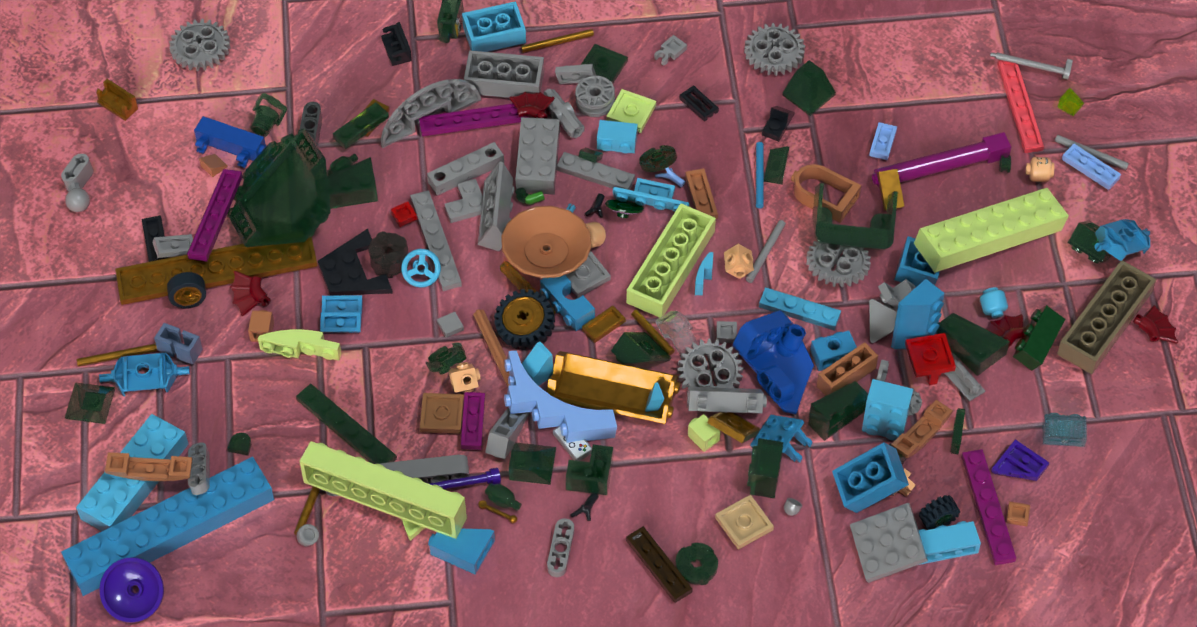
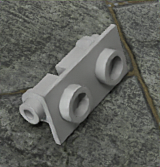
[944,360,985,402]

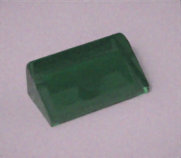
[764,146,790,185]

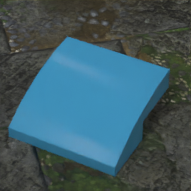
[320,295,363,333]

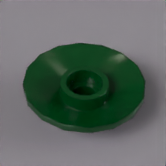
[605,200,644,218]

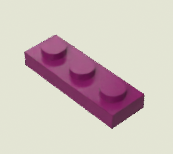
[461,392,485,450]

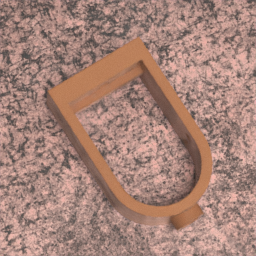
[791,164,861,223]

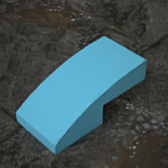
[695,252,713,296]

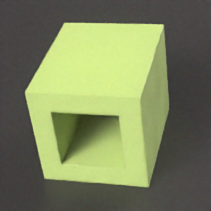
[688,414,720,452]

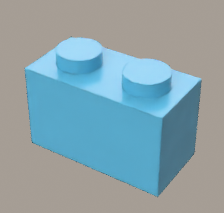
[597,120,638,153]

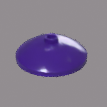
[100,557,164,622]

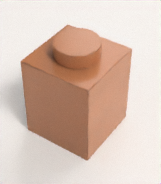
[248,310,274,342]

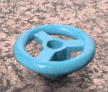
[401,249,441,288]

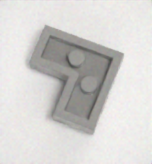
[445,179,483,223]

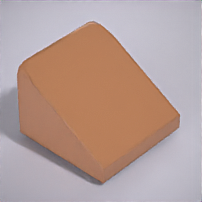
[199,154,228,177]

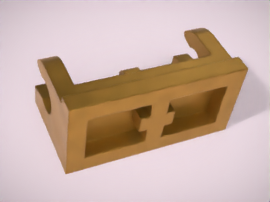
[96,79,138,121]

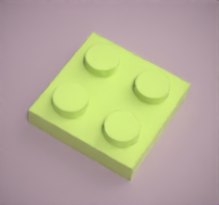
[606,89,656,133]

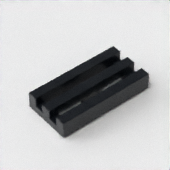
[679,85,719,122]

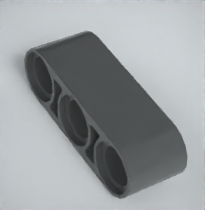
[298,102,322,157]

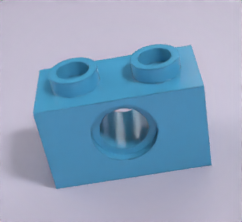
[810,331,857,371]

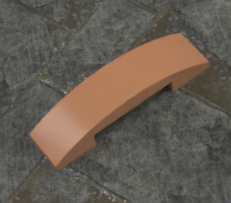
[891,400,953,458]
[105,452,193,481]

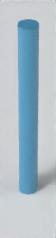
[756,142,764,209]

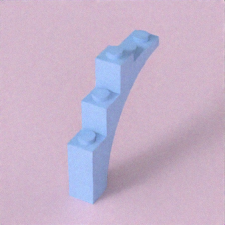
[504,350,617,443]

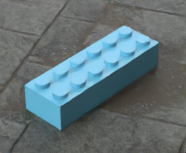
[76,414,189,531]

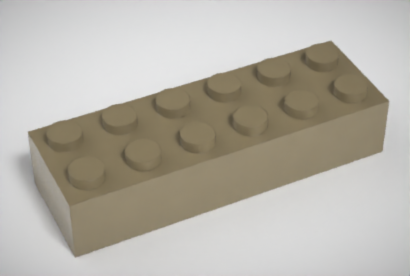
[1057,260,1157,374]

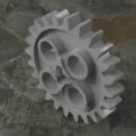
[169,19,231,71]
[744,23,805,76]
[806,234,871,287]
[677,338,743,393]

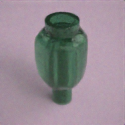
[327,154,358,180]
[485,483,522,511]

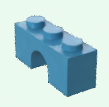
[539,275,595,331]

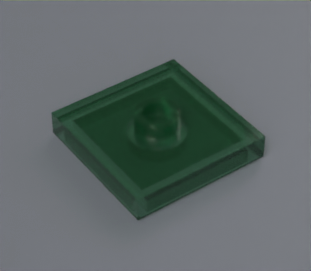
[581,44,628,84]

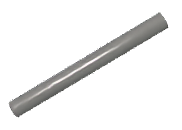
[1055,135,1129,170]
[746,220,786,283]

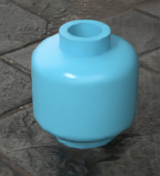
[980,287,1008,318]

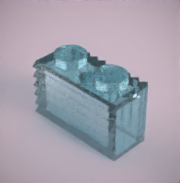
[1042,413,1087,447]

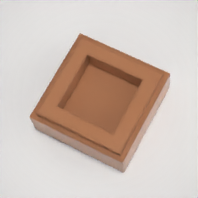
[1006,501,1030,527]

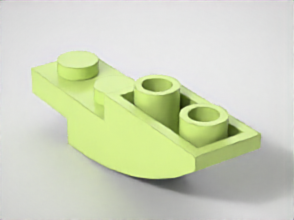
[258,329,342,360]

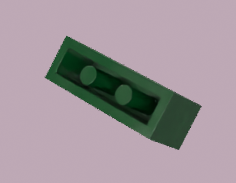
[1013,305,1065,371]

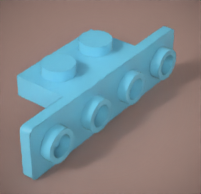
[613,178,689,212]

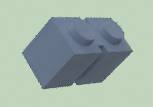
[154,323,203,365]

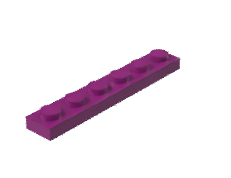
[419,103,530,136]
[187,169,243,261]
[962,449,1016,565]

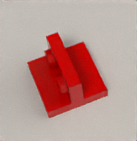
[905,333,956,386]

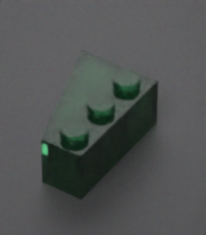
[316,157,378,210]
[936,313,1010,376]
[808,381,868,441]

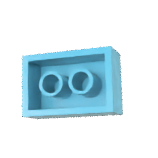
[462,1,526,52]
[862,379,913,440]

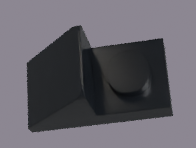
[762,106,795,142]

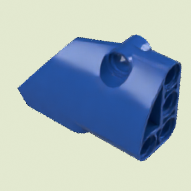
[732,310,814,415]

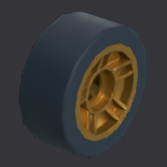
[167,272,206,309]

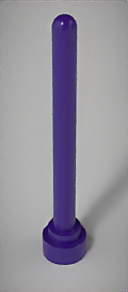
[429,467,501,489]

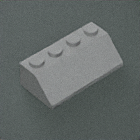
[478,161,514,251]

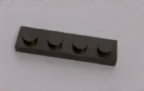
[626,526,693,603]

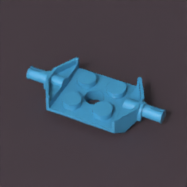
[1095,219,1150,261]
[99,353,190,396]

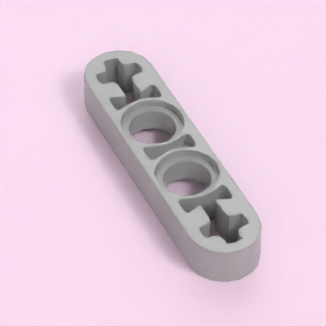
[188,442,210,495]

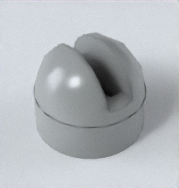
[784,498,802,516]

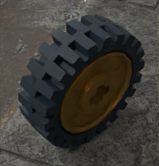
[494,289,555,350]

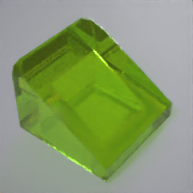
[1058,88,1084,116]

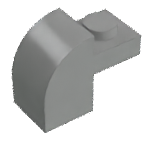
[878,279,916,312]

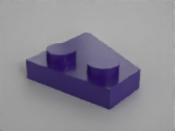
[991,439,1049,481]

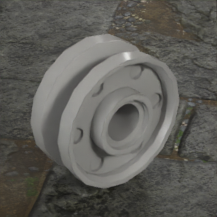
[575,76,615,117]

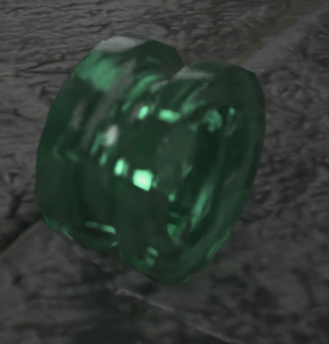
[999,155,1011,173]

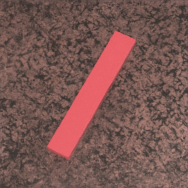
[997,60,1044,153]

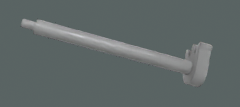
[990,52,1073,80]

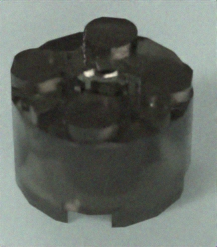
[368,231,410,278]

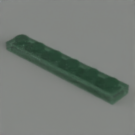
[296,383,397,464]

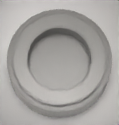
[296,524,319,546]

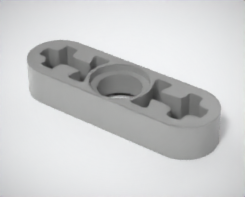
[547,518,574,577]

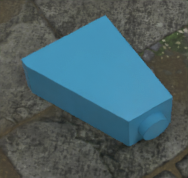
[428,529,495,575]

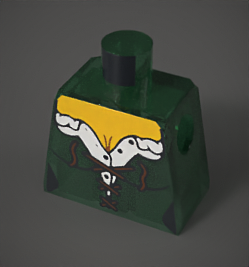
[437,0,464,43]

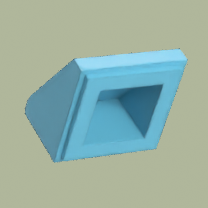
[645,382,665,412]

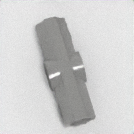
[543,89,585,139]

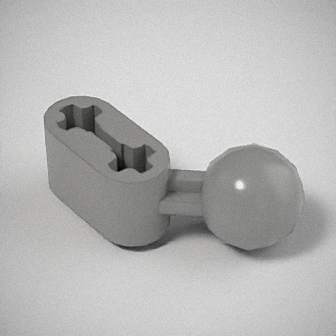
[61,154,94,212]

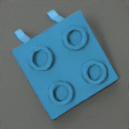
[750,415,813,463]

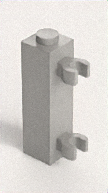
[687,386,767,413]

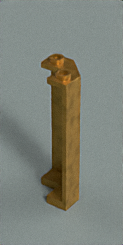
[547,351,680,424]

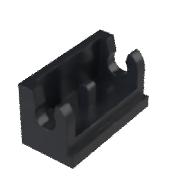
[381,22,412,66]

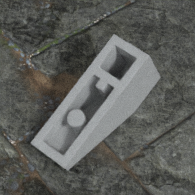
[485,407,530,459]

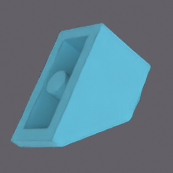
[522,341,553,386]

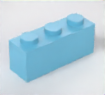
[919,521,981,565]

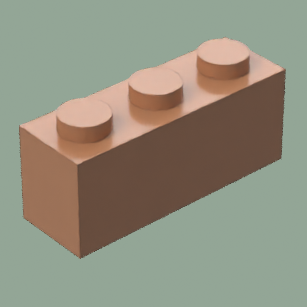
[817,342,878,400]

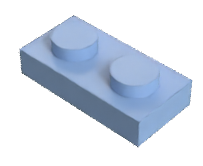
[869,122,897,160]

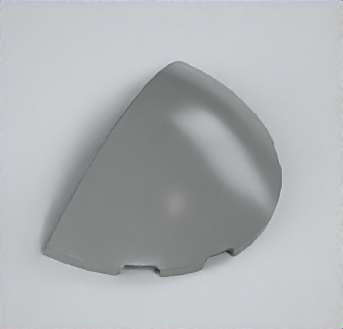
[381,79,481,148]

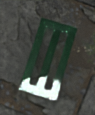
[950,408,965,455]

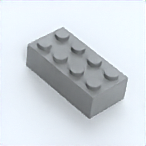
[464,50,544,98]
[515,117,560,195]

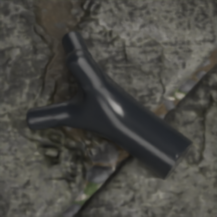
[585,194,605,218]
[570,492,599,521]

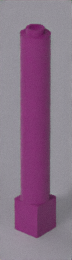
[872,132,1011,188]

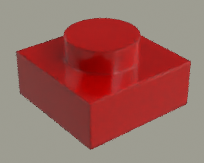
[391,201,417,227]

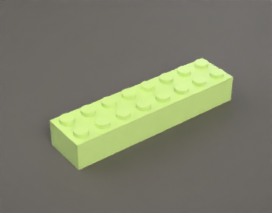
[914,188,1069,273]
[299,441,467,539]

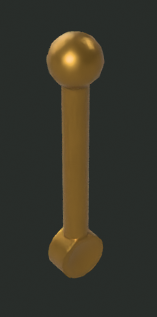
[478,500,517,523]

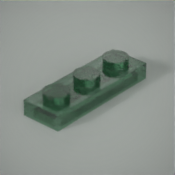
[333,102,389,149]

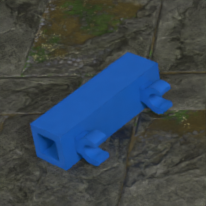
[194,116,267,168]

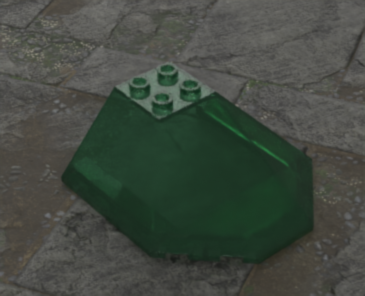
[228,129,331,247]

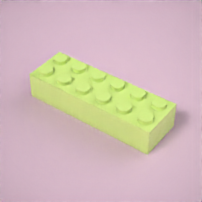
[626,203,716,318]

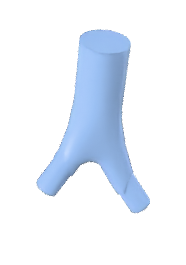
[655,165,686,187]

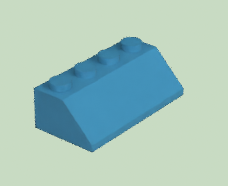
[891,279,944,349]

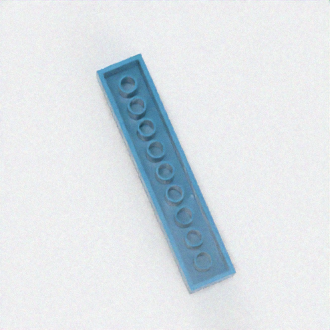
[61,457,274,596]

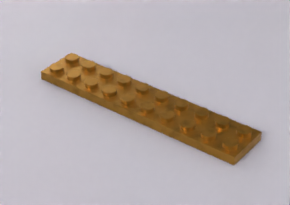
[115,231,318,305]

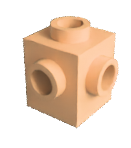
[724,244,754,279]
[448,362,481,393]

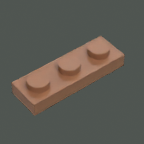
[685,168,718,219]

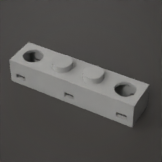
[427,142,504,196]

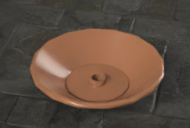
[501,206,592,278]

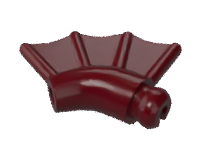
[509,92,555,119]
[230,271,271,316]
[1133,305,1178,344]
[982,314,1025,350]

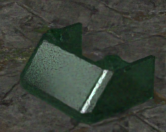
[812,183,898,250]

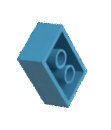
[832,442,909,513]

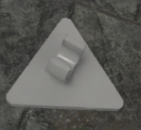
[869,299,897,343]

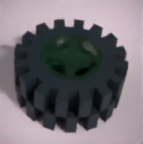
[919,495,960,530]

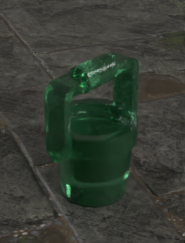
[250,93,287,137]

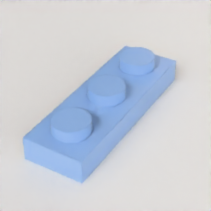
[1062,144,1121,190]

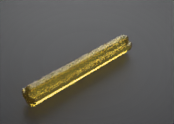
[500,261,555,315]

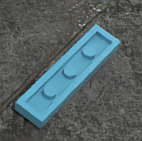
[759,287,841,331]

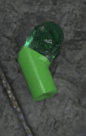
[515,188,545,205]

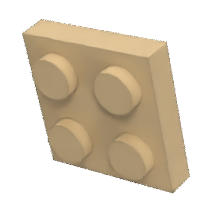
[715,495,774,550]

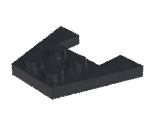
[318,229,393,296]

